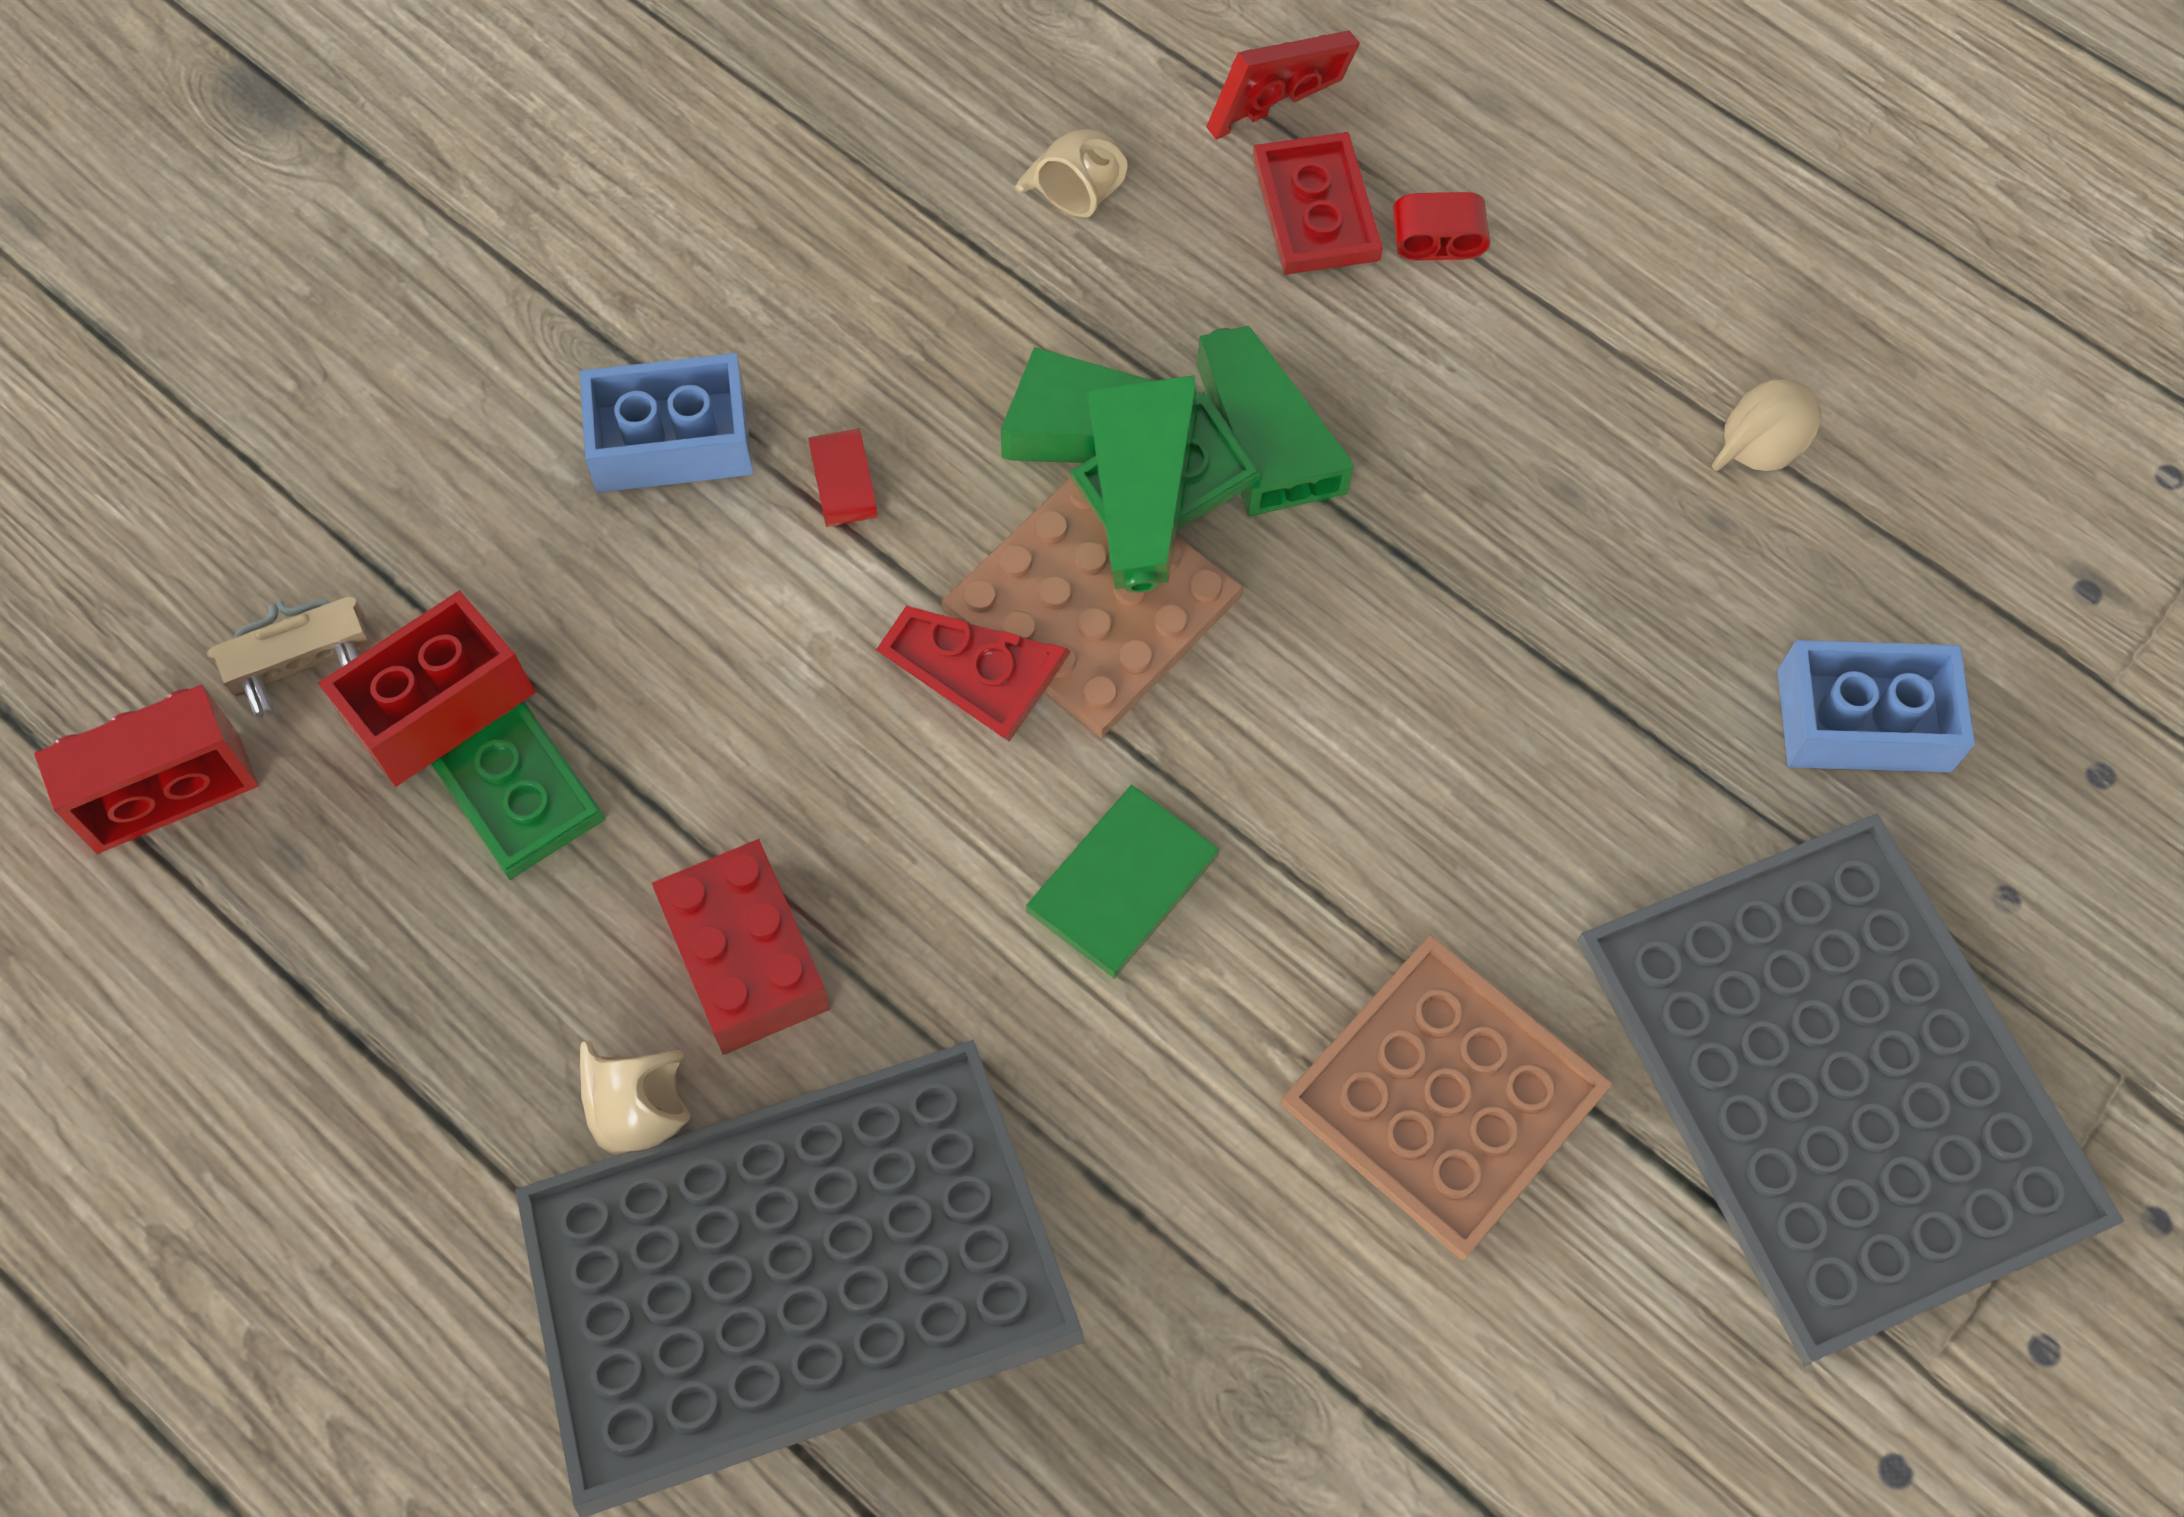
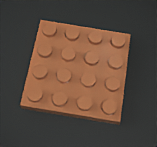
[942,477,1243,739]
[1280,935,1613,1262]

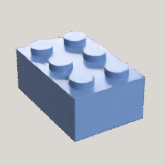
[580,353,753,493]
[1777,640,1975,772]

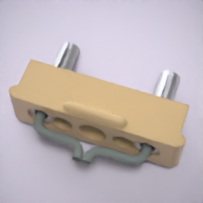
[207,596,371,717]

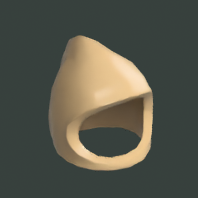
[1015,129,1128,218]
[1712,379,1821,471]
[580,1040,691,1156]

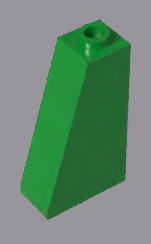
[1197,325,1354,517]
[1001,347,1211,463]
[1087,375,1197,593]

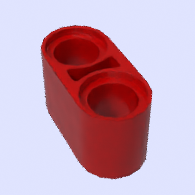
[1392,192,1490,261]
[808,428,878,527]

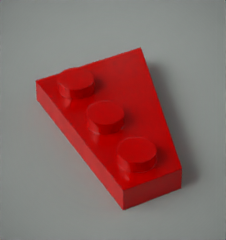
[1206,30,1360,140]
[876,606,1071,742]

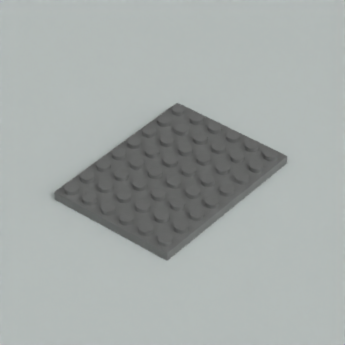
[1577,813,2124,1366]
[515,1040,1085,1517]

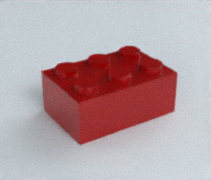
[318,590,536,788]
[34,684,259,854]
[651,839,830,1055]

